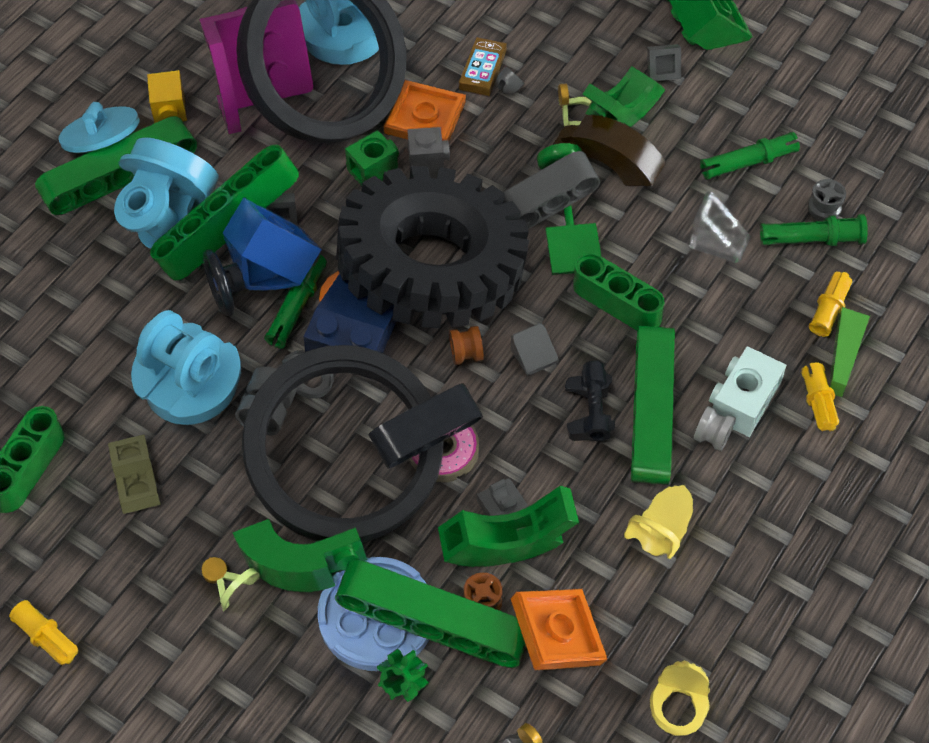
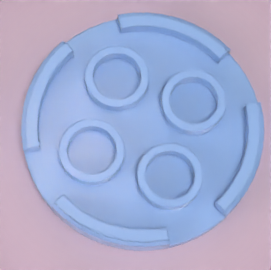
[318,557,429,671]

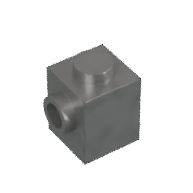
[407,127,450,179]

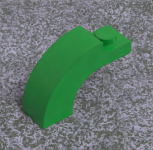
[582,66,665,127]
[232,519,368,592]

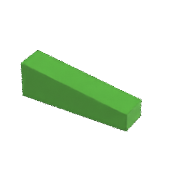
[829,307,870,397]

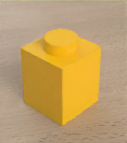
[147,70,187,123]

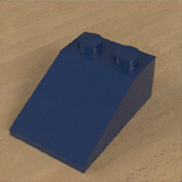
[304,273,396,379]

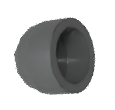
[496,66,525,94]

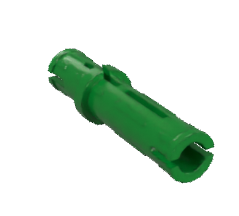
[700,132,800,180]
[264,255,327,349]

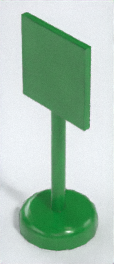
[537,143,601,275]

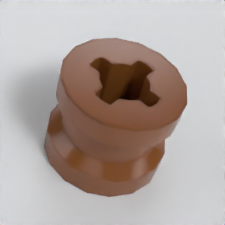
[449,325,484,365]
[464,573,502,611]

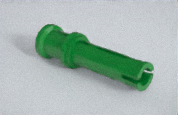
[760,214,868,246]

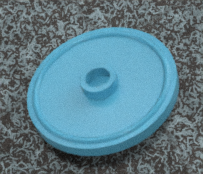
[59,102,140,153]

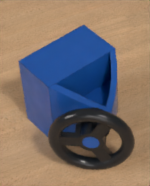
[203,197,322,317]

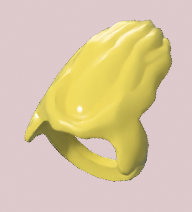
[624,485,693,559]
[650,660,710,736]

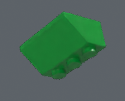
[668,0,753,50]

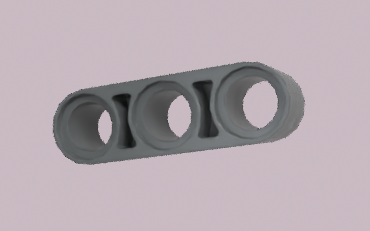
[503,151,600,229]

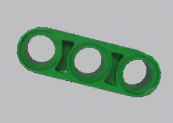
[573,253,664,331]
[0,406,64,513]

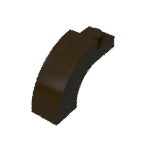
[553,115,666,186]

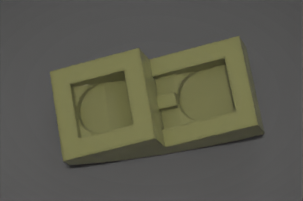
[108,434,161,514]

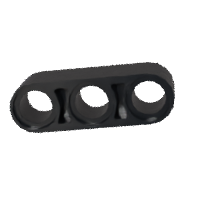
[368,383,483,469]

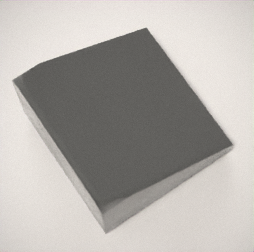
[511,323,559,376]

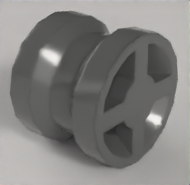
[808,179,846,221]

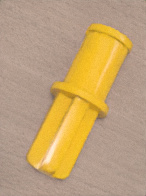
[809,271,852,337]
[801,362,839,431]
[9,600,78,665]

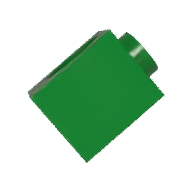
[345,130,399,186]

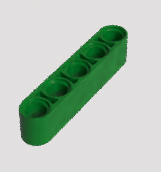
[35,116,197,215]
[150,145,299,280]
[631,326,675,485]
[335,560,526,668]

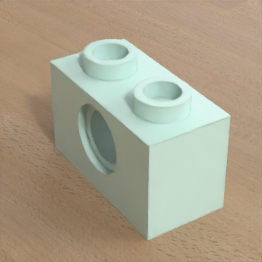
[709,346,787,437]

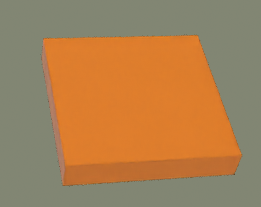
[384,80,466,141]
[511,589,607,671]

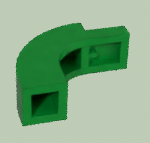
[438,486,579,567]

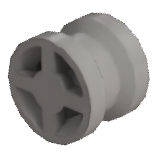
[693,406,736,451]

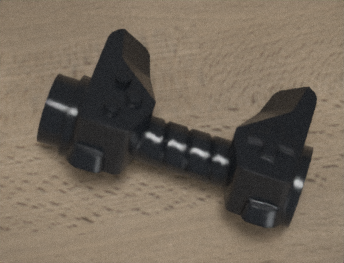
[565,361,615,442]

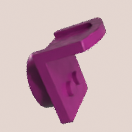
[199,0,313,134]

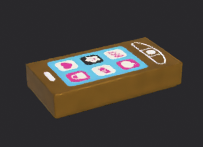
[459,37,507,96]

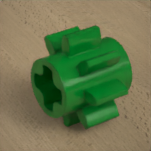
[377,649,429,702]

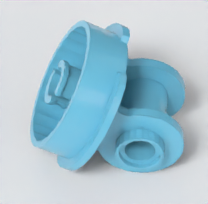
[299,0,379,65]
[114,138,219,249]
[131,310,241,425]

